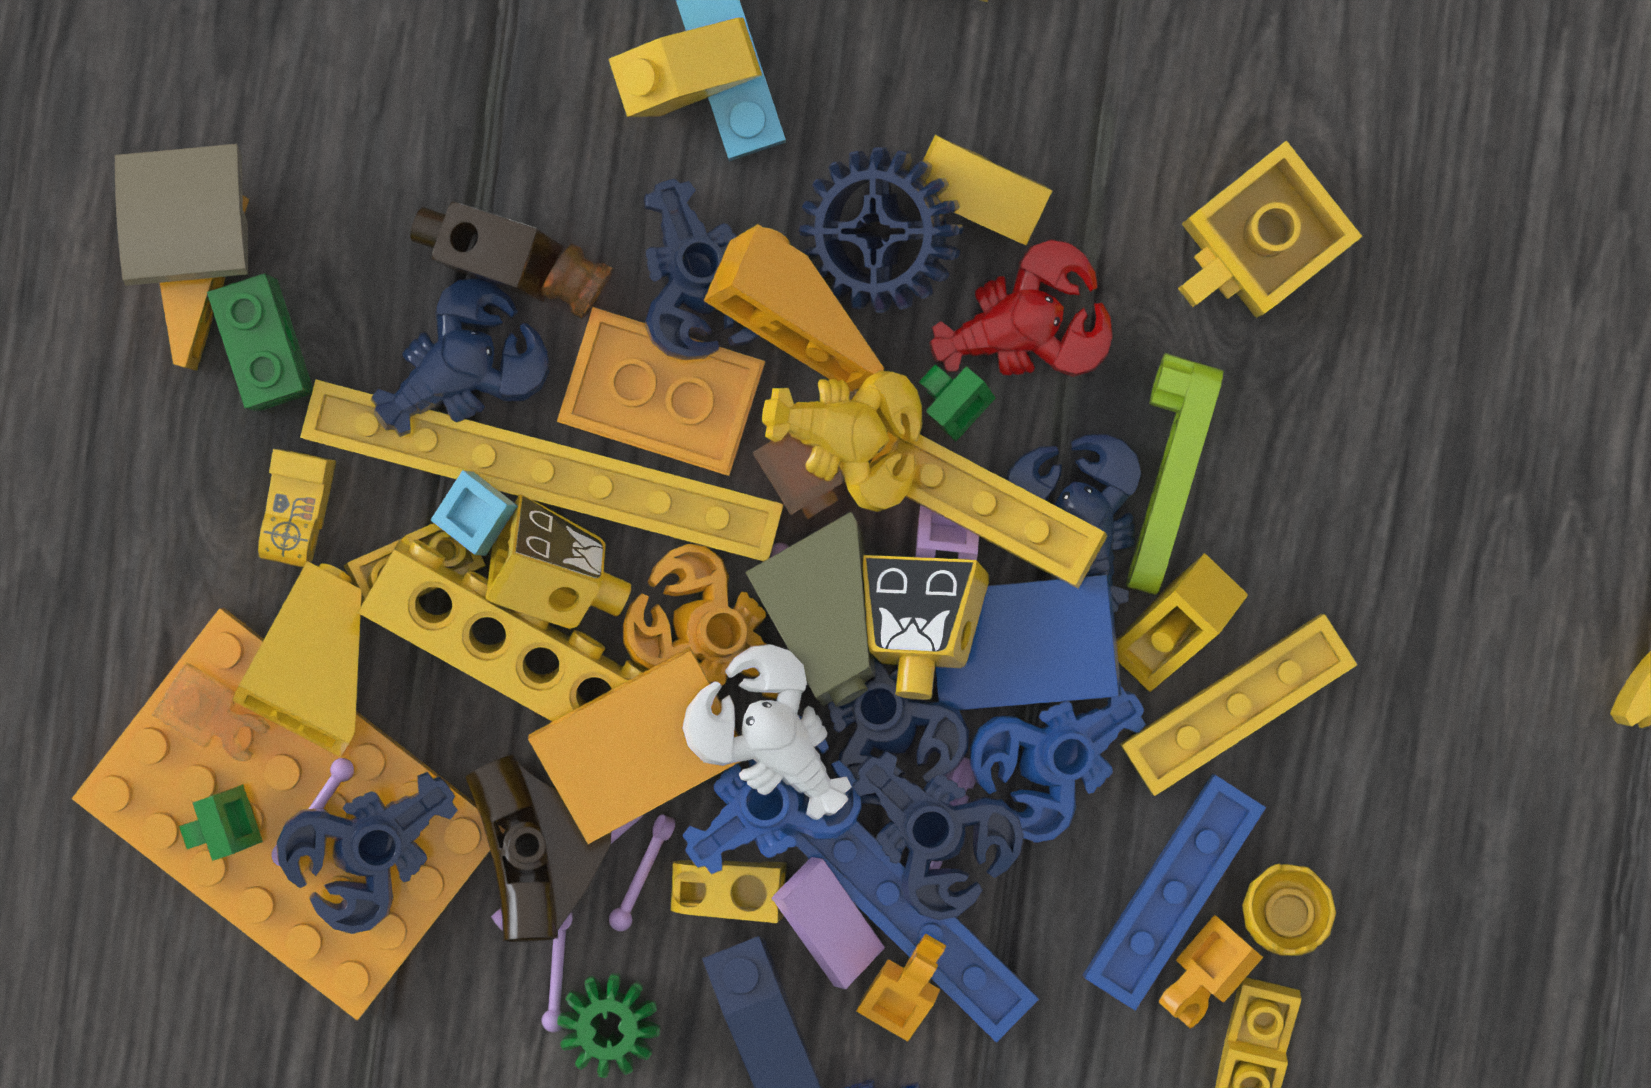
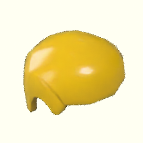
[1242,863,1336,956]

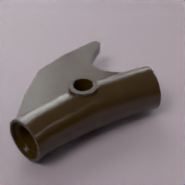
[465,755,611,942]

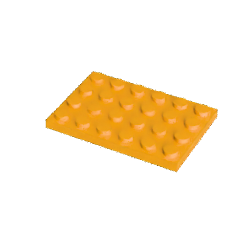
[72,608,505,1021]

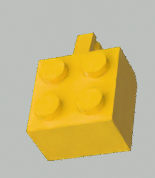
[1178,141,1363,318]

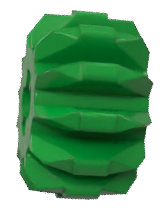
[557,973,661,1078]

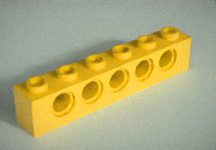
[358,540,647,722]

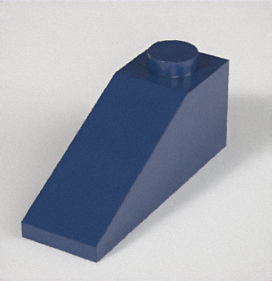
[702,936,822,1088]

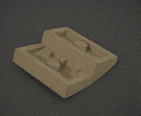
[115,144,248,286]

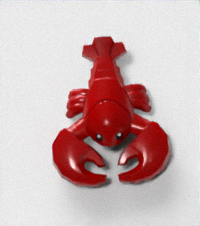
[929,239,1113,377]

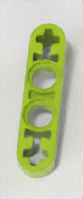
[1126,353,1224,595]

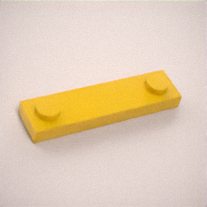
[871,425,1108,589]
[1120,614,1357,796]

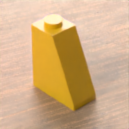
[232,561,362,757]

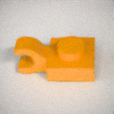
[1159,915,1263,1029]
[856,933,946,1042]

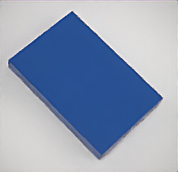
[936,574,1122,710]

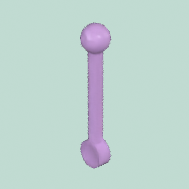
[272,758,354,867]
[609,814,675,931]
[542,912,573,1033]

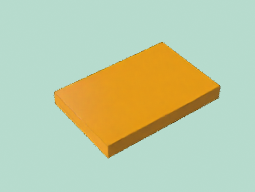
[557,307,765,476]
[528,647,741,844]

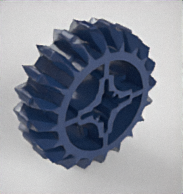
[799,147,963,313]

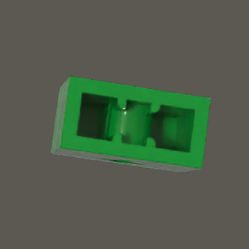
[207,273,313,412]

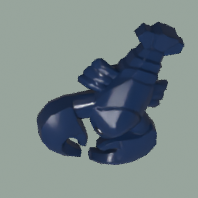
[644,179,760,360]
[371,279,549,437]
[1006,434,1142,613]
[828,656,969,806]
[852,751,1024,920]
[277,772,458,934]

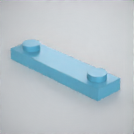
[676,0,786,161]

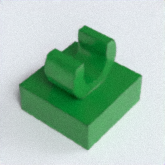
[919,365,996,442]
[179,785,263,861]

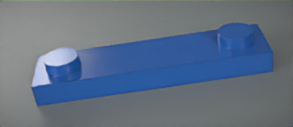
[1083,773,1266,1011]

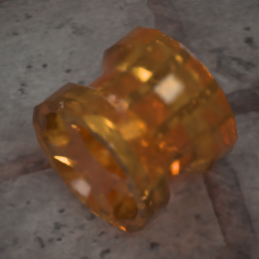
[540,243,614,319]

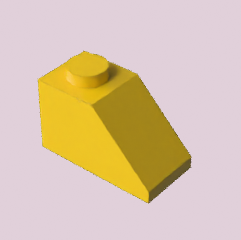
[609,17,762,117]
[1116,553,1248,692]

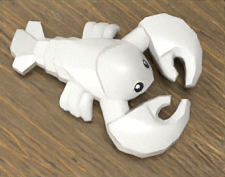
[682,644,852,820]

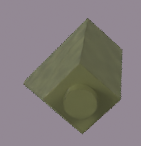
[745,512,875,707]

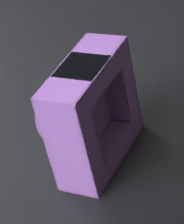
[915,505,979,560]

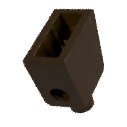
[410,201,563,302]

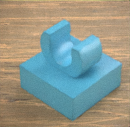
[431,470,518,556]

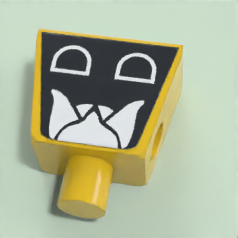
[485,494,631,629]
[863,555,989,700]

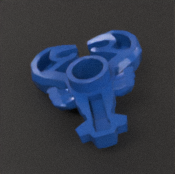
[970,687,1146,843]
[682,715,862,875]

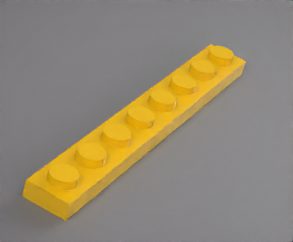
[300,380,784,561]

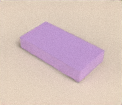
[772,857,885,989]

